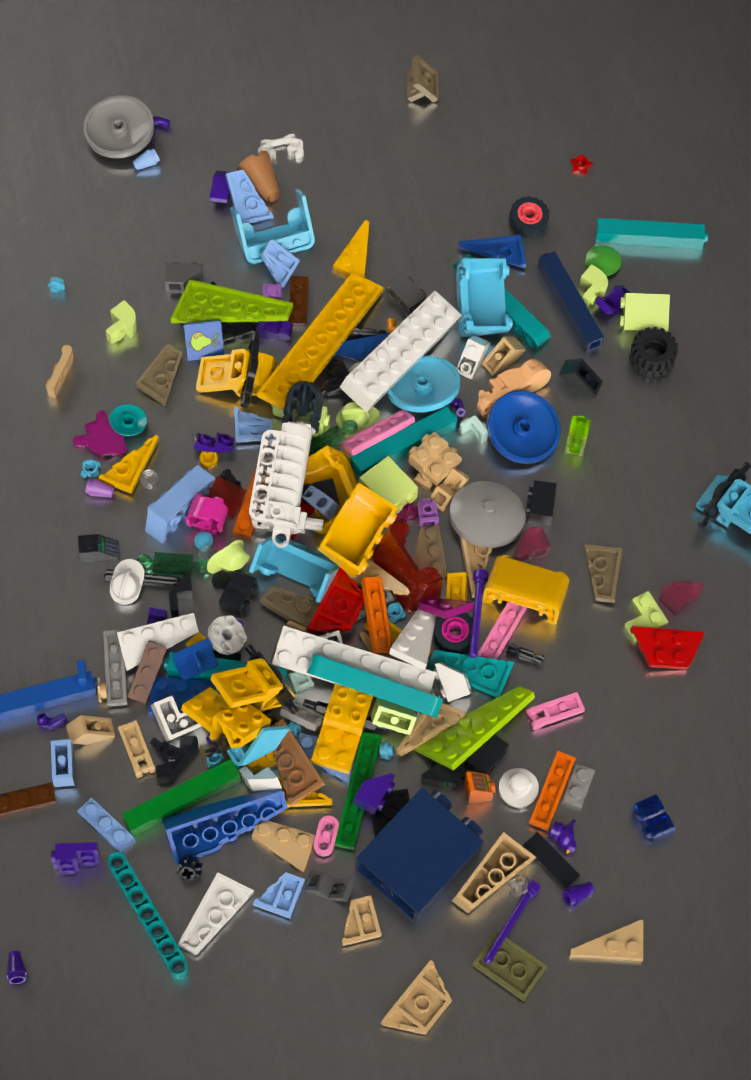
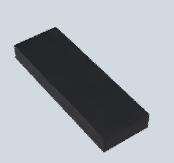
[522,832,580,890]

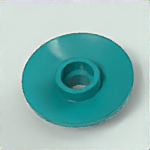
[109,404,147,436]

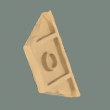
[380,960,452,1035]

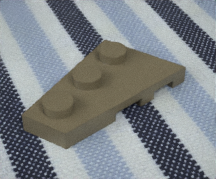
[135,343,183,406]
[410,525,447,584]
[584,544,623,603]
[260,586,321,633]

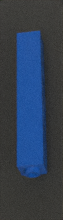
[0,671,98,721]

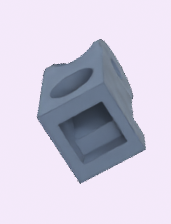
[302,485,340,520]

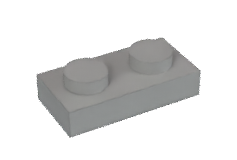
[280,701,324,732]
[563,763,595,808]

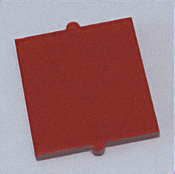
[207,476,247,519]

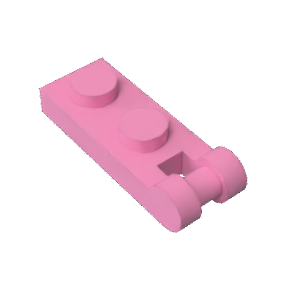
[526,692,585,730]

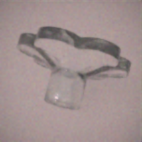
[198,544,217,568]
[430,680,446,703]
[508,874,529,899]

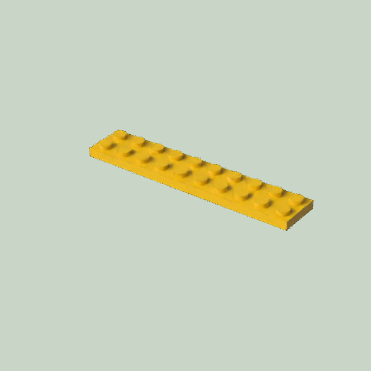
[257,272,384,410]

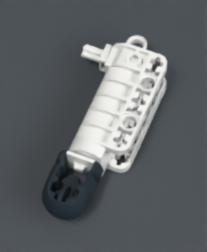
[249,381,324,548]

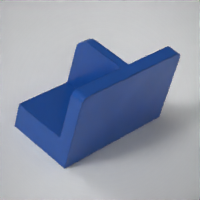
[172,638,218,681]

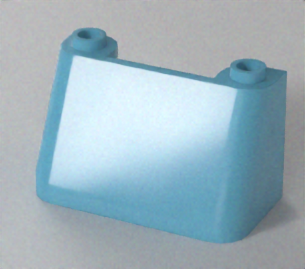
[456,258,513,337]

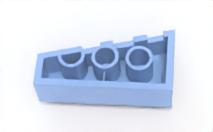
[145,465,215,544]

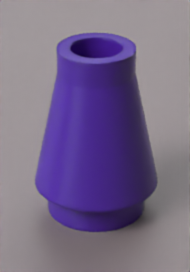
[562,882,594,906]
[6,951,27,984]

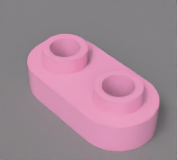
[314,815,339,857]

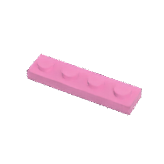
[342,410,415,456]
[477,602,527,659]

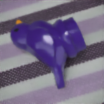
[548,819,577,854]

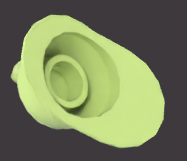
[336,402,381,430]
[207,540,250,574]

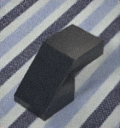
[169,573,193,618]

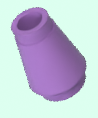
[85,478,114,498]

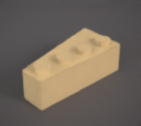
[452,832,536,914]

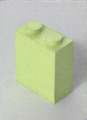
[619,293,670,332]
[359,456,418,514]

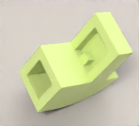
[579,264,608,308]
[105,300,137,344]

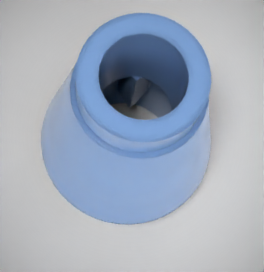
[132,148,160,171]

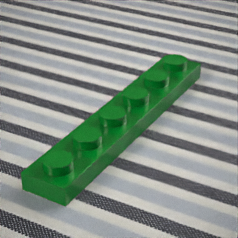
[334,732,382,850]

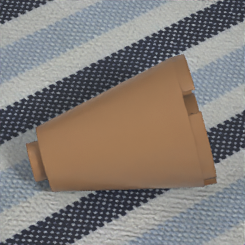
[237,151,281,203]

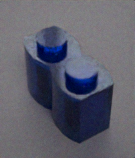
[632,794,675,843]

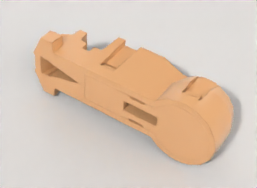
[477,359,551,419]

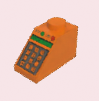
[464,772,495,805]

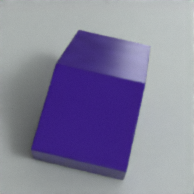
[209,170,230,203]
[595,285,631,315]

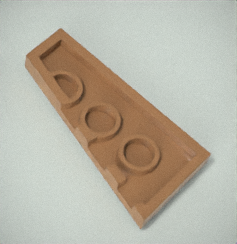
[271,719,325,807]

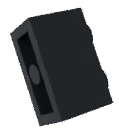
[525,480,557,525]
[465,734,509,775]

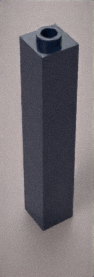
[537,252,604,352]

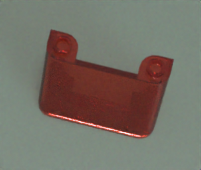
[372,517,443,612]

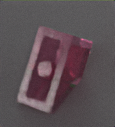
[513,527,551,562]
[659,581,705,616]

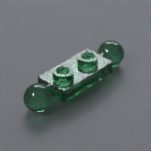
[309,420,358,456]
[137,552,208,575]

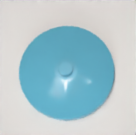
[387,356,460,412]

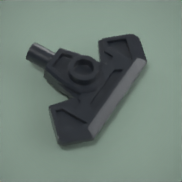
[320,358,355,403]
[150,736,199,783]

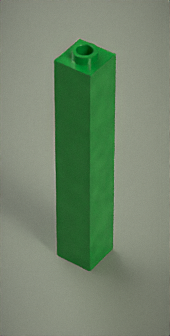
[122,759,241,837]

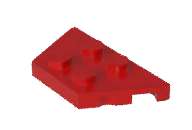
[307,567,365,632]
[630,626,704,670]

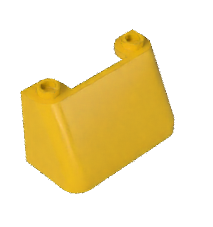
[304,445,358,534]
[482,555,570,624]

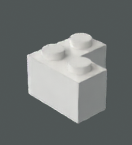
[151,696,202,742]

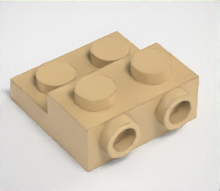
[408,432,462,486]

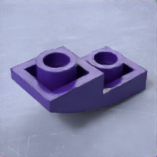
[193,432,235,452]

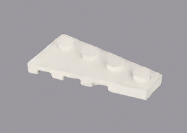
[389,608,436,670]
[117,613,199,671]
[178,872,254,956]

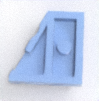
[260,239,300,289]
[234,407,274,443]
[253,872,305,919]

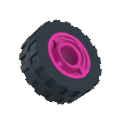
[434,613,473,654]

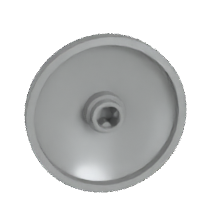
[83,96,154,158]
[449,481,526,548]

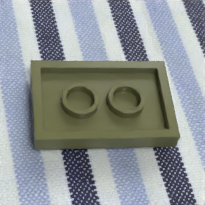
[472,930,548,1002]

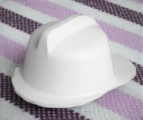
[110,559,145,605]

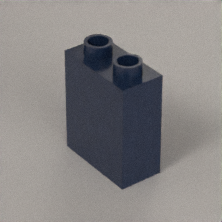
[354,788,484,923]

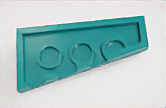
[427,650,515,697]

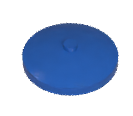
[487,391,561,464]

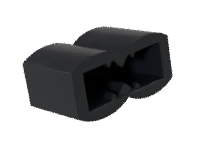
[219,570,259,616]

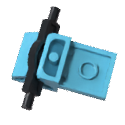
[696,462,751,534]

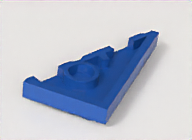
[459,235,526,268]
[335,333,391,362]

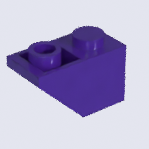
[353,773,396,816]

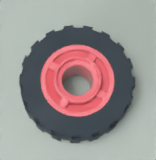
[509,196,549,238]

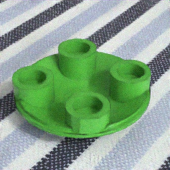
[585,245,621,277]

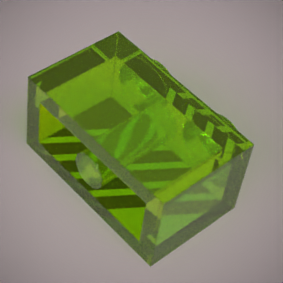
[565,416,591,457]

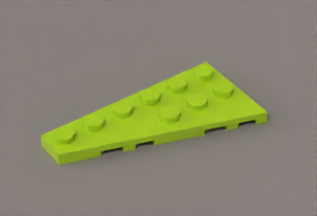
[171,279,293,323]
[413,685,535,771]

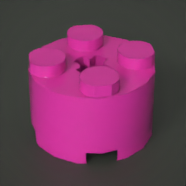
[186,494,228,535]

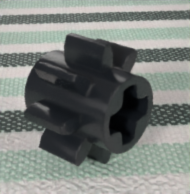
[177,855,203,882]

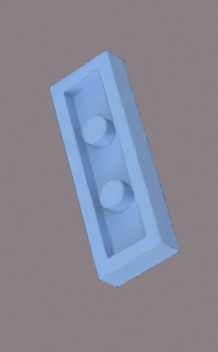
[77,797,135,853]

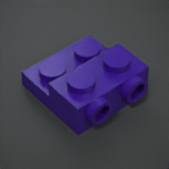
[51,842,101,874]

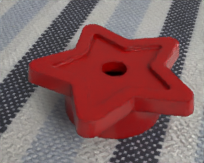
[570,155,593,174]

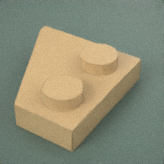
[342,895,382,946]

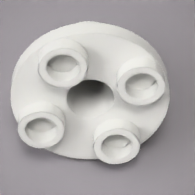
[208,615,247,655]
[498,768,539,809]

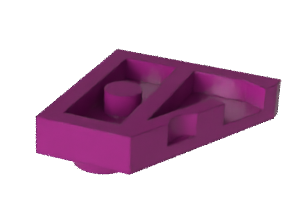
[419,597,474,619]

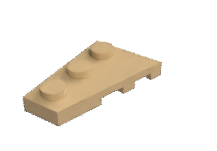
[252,820,316,875]

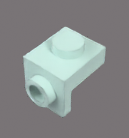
[459,415,488,443]

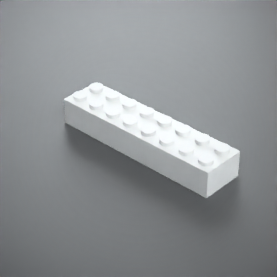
[339,291,462,412]
[272,626,436,694]

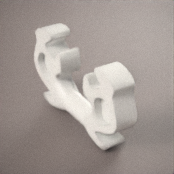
[258,134,304,161]

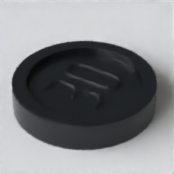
[212,571,231,590]

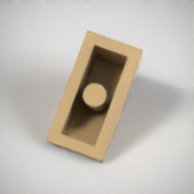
[482,337,526,376]
[66,715,115,745]

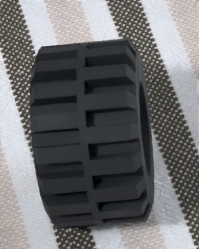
[629,327,678,378]

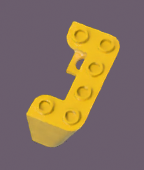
[317,483,398,577]

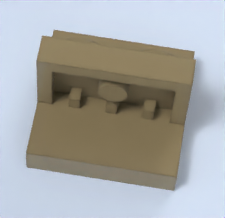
[407,55,439,102]

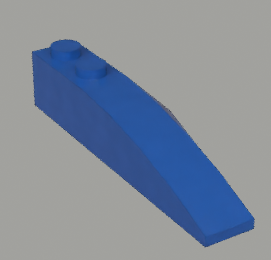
[162,789,288,865]

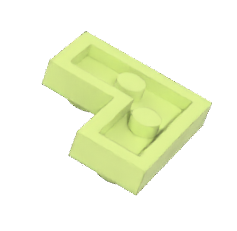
[625,591,669,642]

